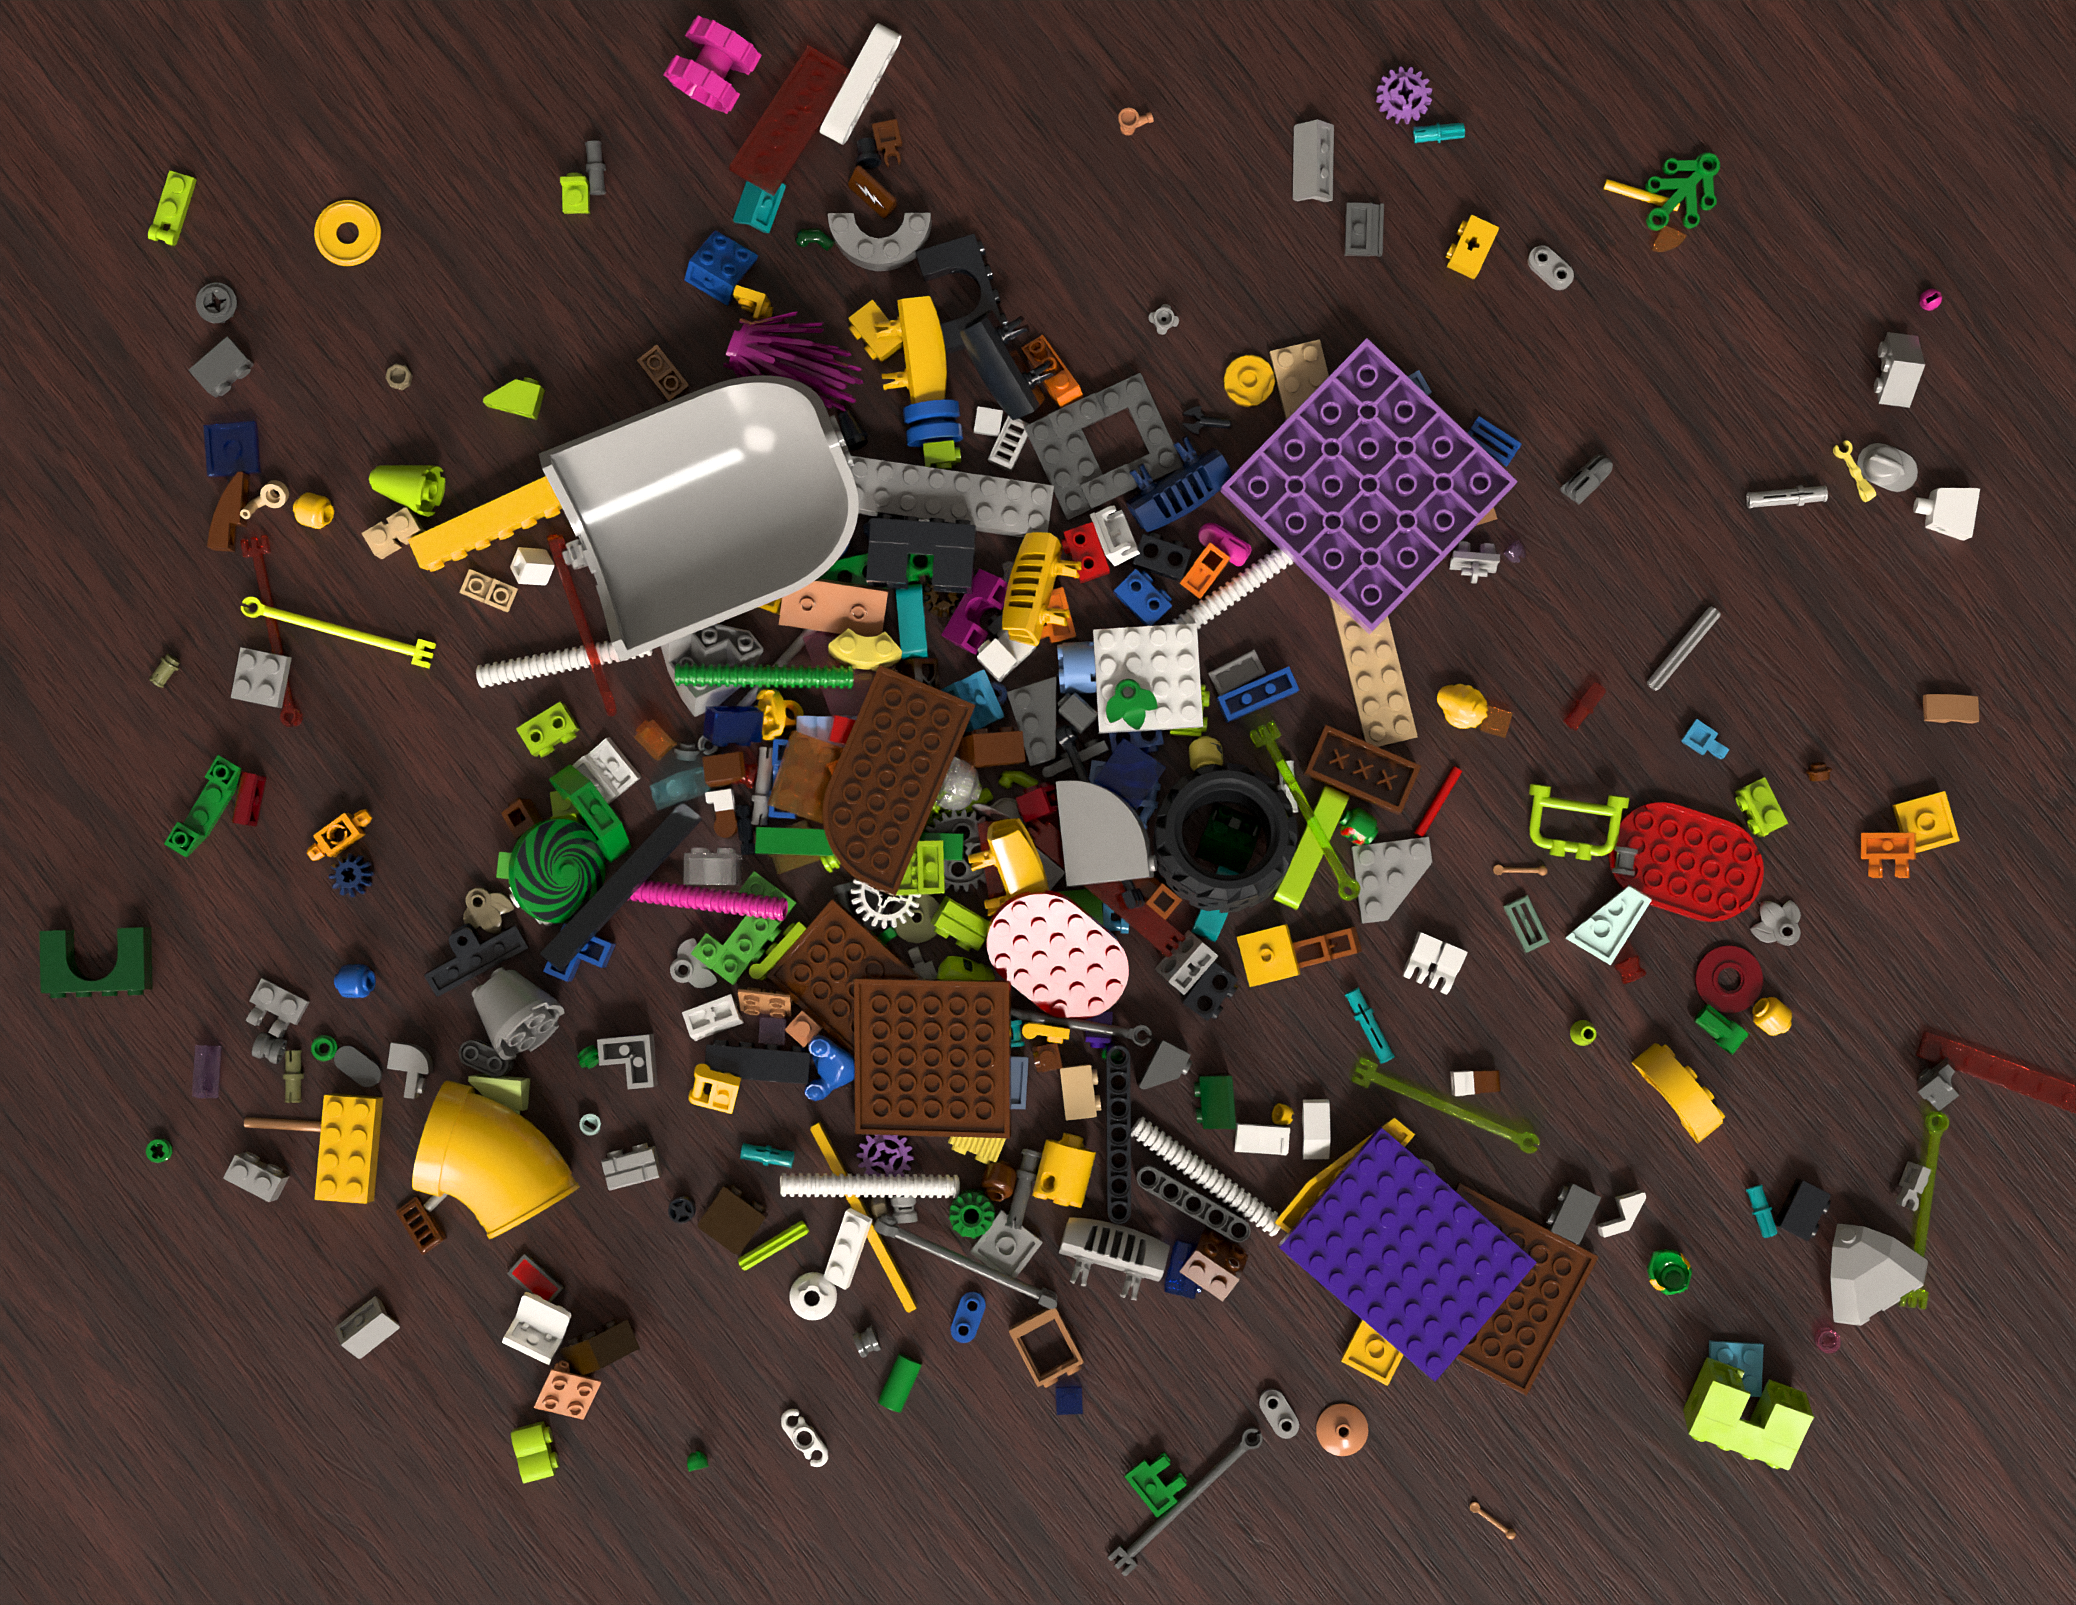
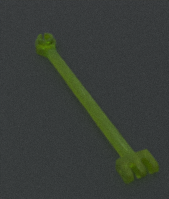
[1249,721,1361,901]
[1351,1057,1540,1153]
[1898,1111,1949,1309]

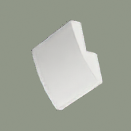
[572,737,641,804]

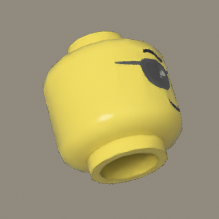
[1189,736,1223,771]

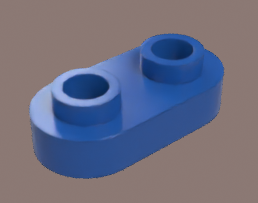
[951,1291,986,1343]

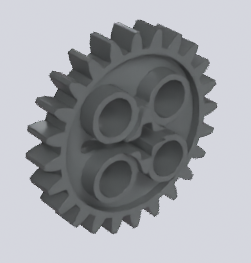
[925,808,995,892]

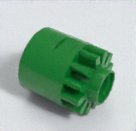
[949,1189,995,1238]

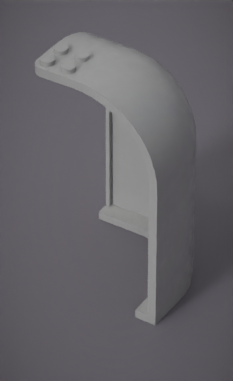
[539,376,859,662]

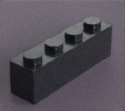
[705,1039,812,1084]

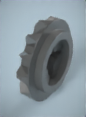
[196,283,238,324]

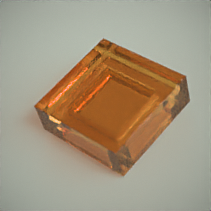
[1479,705,1513,738]

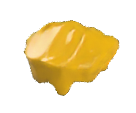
[1437,684,1488,728]

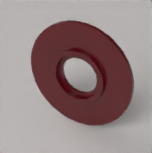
[1695,946,1763,1013]

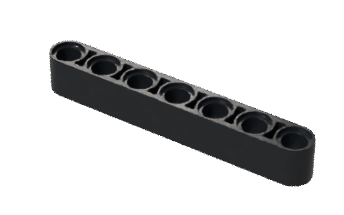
[1106,1041,1131,1224]

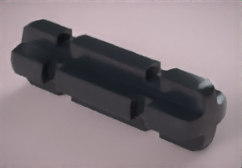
[735,804,755,855]

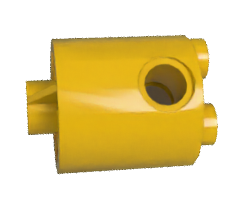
[1032,1133,1096,1208]

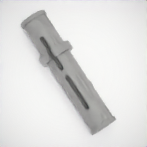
[1746,485,1828,508]
[751,747,773,826]

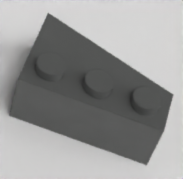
[1007,677,1056,768]

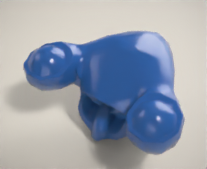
[804,1035,855,1101]

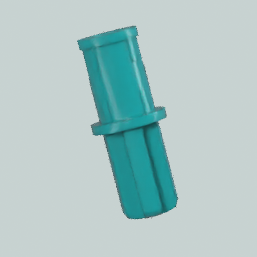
[1413,122,1465,143]
[1746,1185,1777,1238]

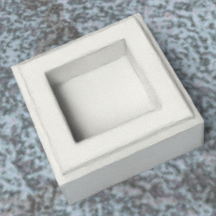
[974,406,1003,437]

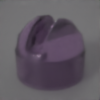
[1503,540,1526,563]

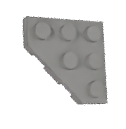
[1351,837,1432,924]

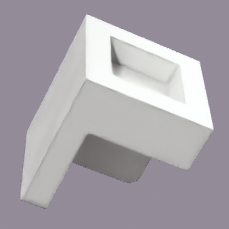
[510,547,555,585]

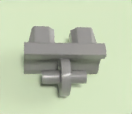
[1449,541,1500,584]

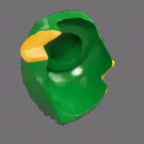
[1647,1249,1693,1295]

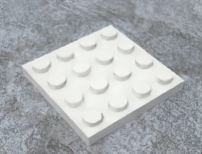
[1093,623,1203,733]

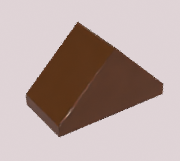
[702,752,746,790]

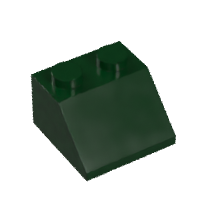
[1194,1073,1236,1129]

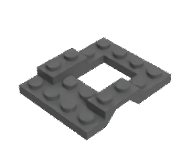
[1024,373,1183,521]

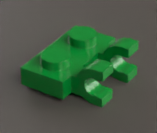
[1124,1452,1187,1518]

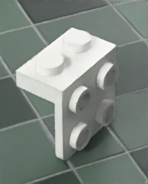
[502,1292,571,1365]

